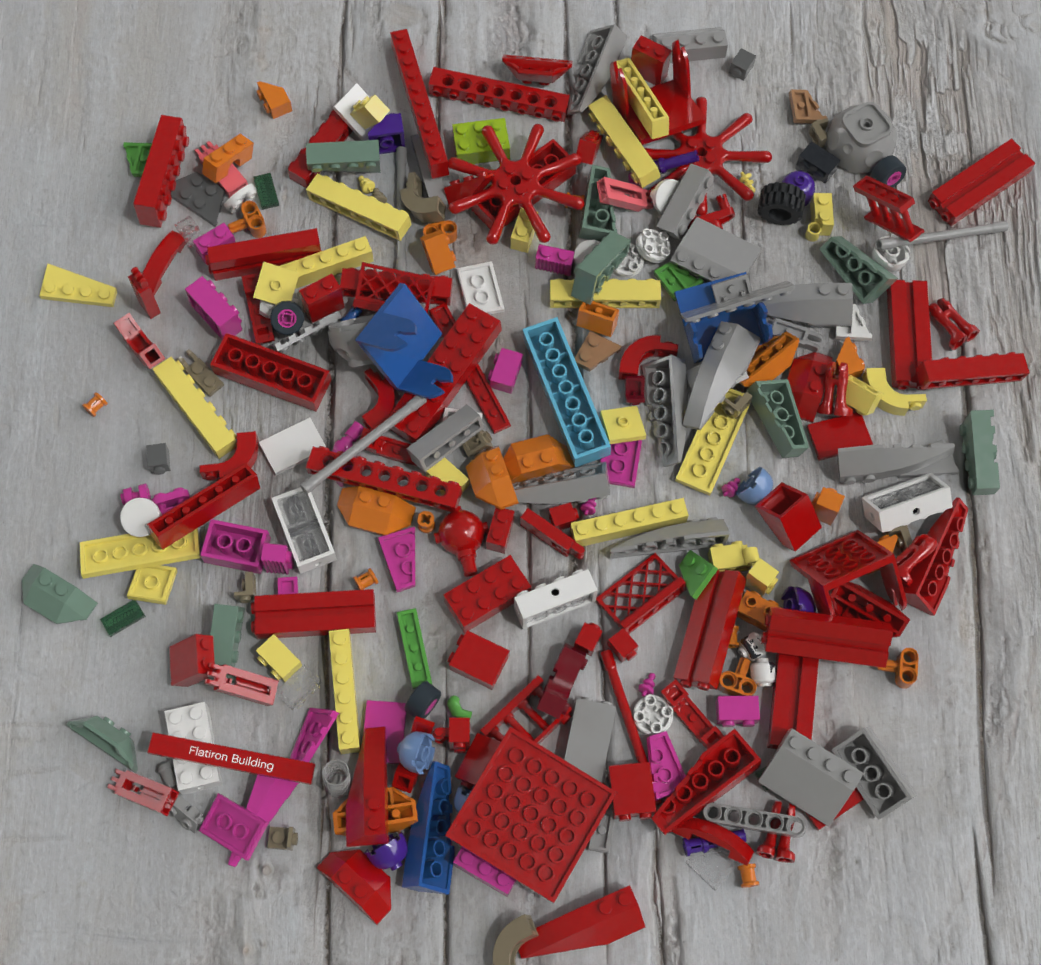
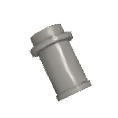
[158,762,177,788]

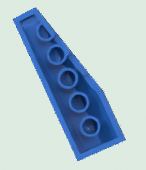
[402,761,455,895]

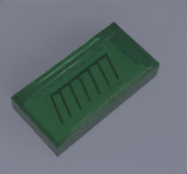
[253,173,279,210]
[100,600,146,637]

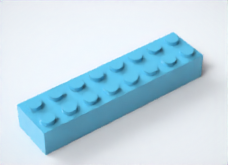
[522,317,611,467]

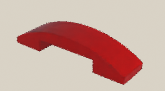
[142,230,189,295]
[241,273,275,345]
[360,427,417,466]
[660,679,724,749]
[671,818,754,866]

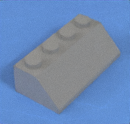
[652,27,728,63]
[832,726,917,820]

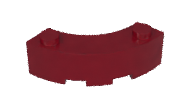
[537,643,588,719]

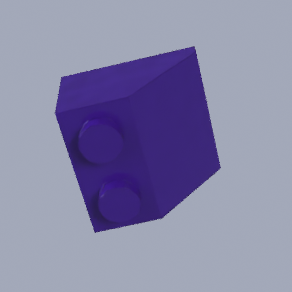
[368,113,405,154]

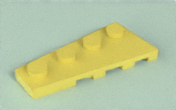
[39,263,117,307]

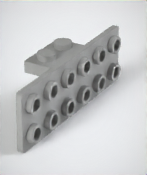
[680,274,795,323]

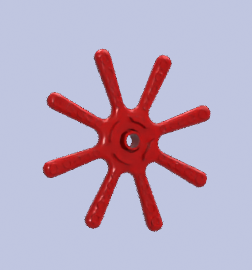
[644,97,772,216]
[448,124,585,245]

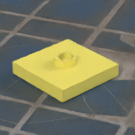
[253,262,299,305]
[600,406,646,444]
[127,565,177,605]

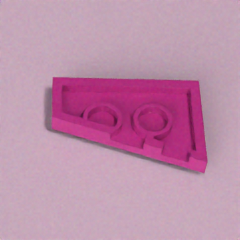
[378,526,415,592]
[290,708,339,762]
[646,731,686,801]

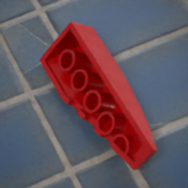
[903,497,968,616]
[346,727,389,847]
[651,729,761,836]
[518,885,645,959]

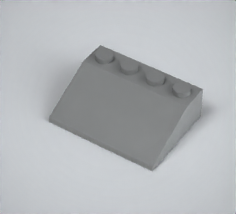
[671,217,762,283]
[757,728,864,826]

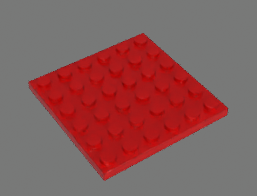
[445,727,617,903]

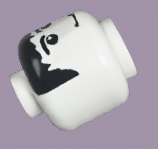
[738,632,767,662]
[750,658,776,687]

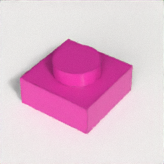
[278,576,299,594]

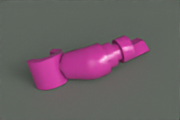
[332,421,363,487]

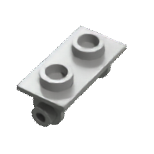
[168,795,205,834]

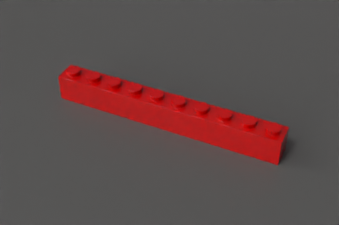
[390,29,449,179]

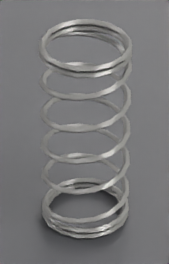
[322,759,352,798]

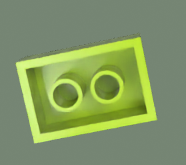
[452,118,510,164]

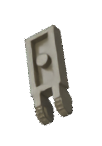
[177,349,224,397]

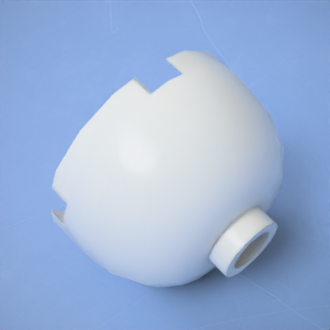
[872,236,910,273]

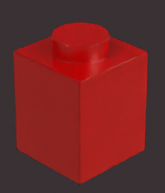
[548,502,579,530]
[574,622,603,656]
[607,628,639,662]

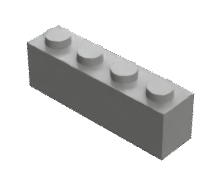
[656,164,715,240]
[407,404,485,472]

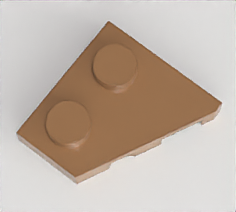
[789,89,828,124]
[575,331,622,372]

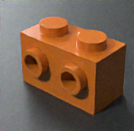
[420,230,456,275]
[576,301,619,337]
[811,487,845,526]
[737,590,781,632]

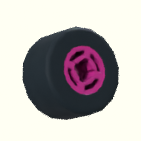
[871,155,907,188]
[270,300,304,335]
[405,681,441,719]

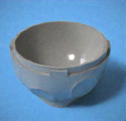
[825,102,897,174]
[327,314,375,367]

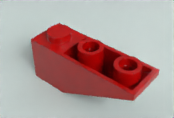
[576,130,603,165]
[444,171,496,205]

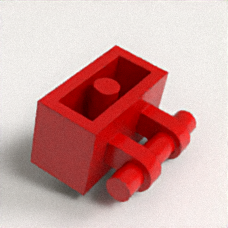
[433,717,470,754]

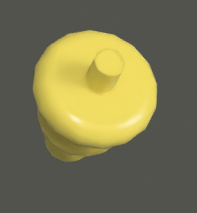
[739,172,755,193]
[358,175,375,194]

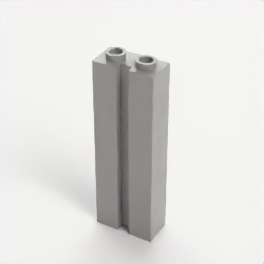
[564,697,617,783]

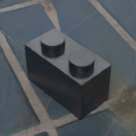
[796,141,841,184]

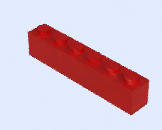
[288,110,353,189]
[340,267,453,306]
[916,352,1030,390]
[147,463,261,550]

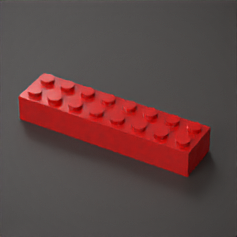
[386,303,502,444]

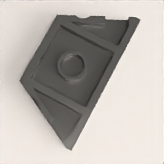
[171,172,225,227]

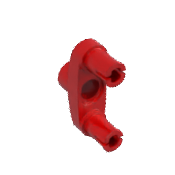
[687,194,735,229]

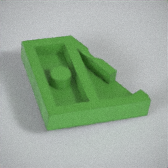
[123,142,152,177]
[654,262,704,302]
[679,550,718,599]

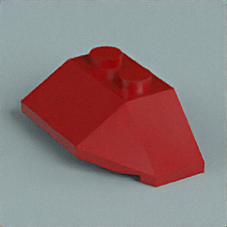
[502,54,573,85]
[787,352,833,423]
[830,582,910,638]
[316,849,391,925]

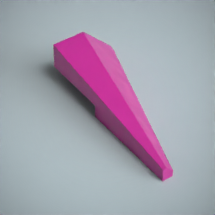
[228,775,299,867]

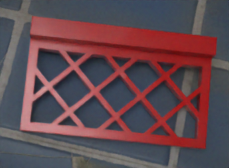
[353,262,435,314]
[596,553,686,634]

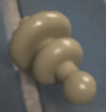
[373,188,387,203]

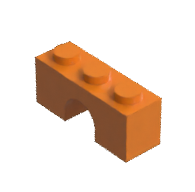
[202,133,254,184]

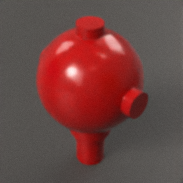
[434,506,489,577]

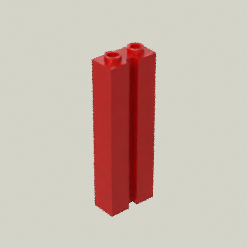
[928,138,1035,226]
[205,228,321,281]
[887,280,932,390]
[673,570,747,691]
[251,589,376,639]
[761,607,894,668]
[767,653,819,749]

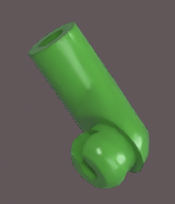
[447,695,472,719]

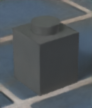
[729,48,756,81]
[146,443,171,475]

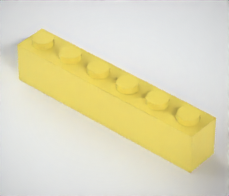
[614,58,669,139]
[588,95,661,188]
[306,173,412,241]
[280,236,374,289]
[550,278,661,308]
[153,356,237,459]
[570,498,689,546]
[329,629,361,754]

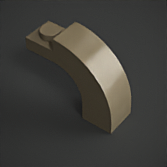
[400,172,446,223]
[493,914,538,965]

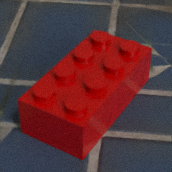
[443,555,531,633]

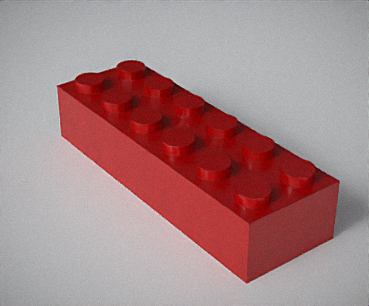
[133,115,189,228]
[471,139,577,229]
[210,333,332,412]

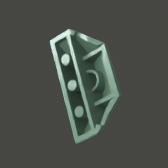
[22,564,98,624]
[66,716,138,773]

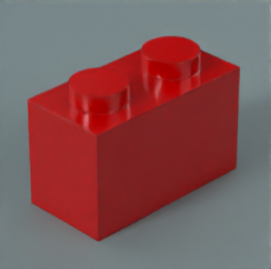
[486,508,515,554]

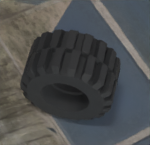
[757,182,806,225]

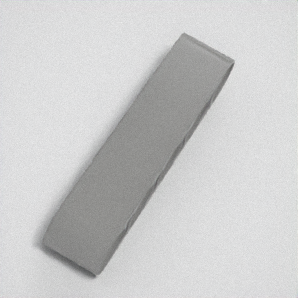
[411,134,449,208]
[703,803,806,838]

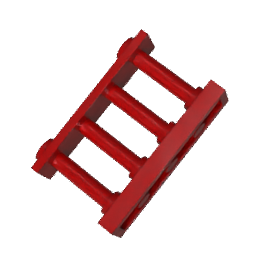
[853,175,924,242]
[480,675,572,744]

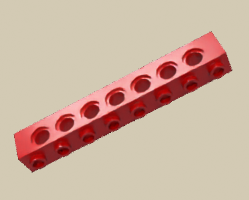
[428,67,570,122]
[306,446,462,512]

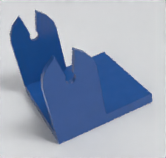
[674,272,773,364]
[355,283,453,399]

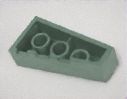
[306,140,381,173]
[578,165,617,242]
[571,231,631,305]
[819,236,898,304]
[745,379,809,458]
[959,409,1000,495]
[204,604,245,684]

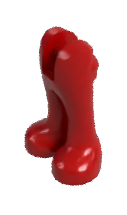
[929,298,980,350]
[817,362,853,416]
[895,534,938,587]
[756,801,795,863]

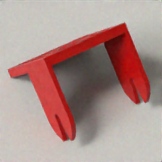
[610,40,706,145]
[790,530,907,615]

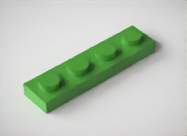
[397,608,432,690]

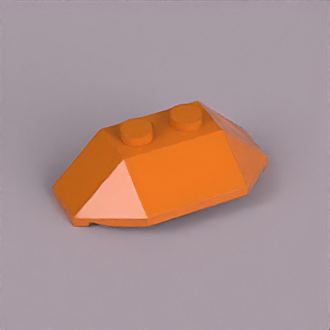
[739,331,800,387]
[503,434,575,483]
[466,445,519,510]
[337,486,416,536]
[333,787,418,836]

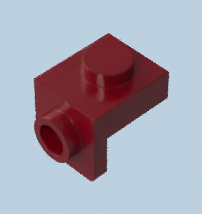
[625,375,645,405]

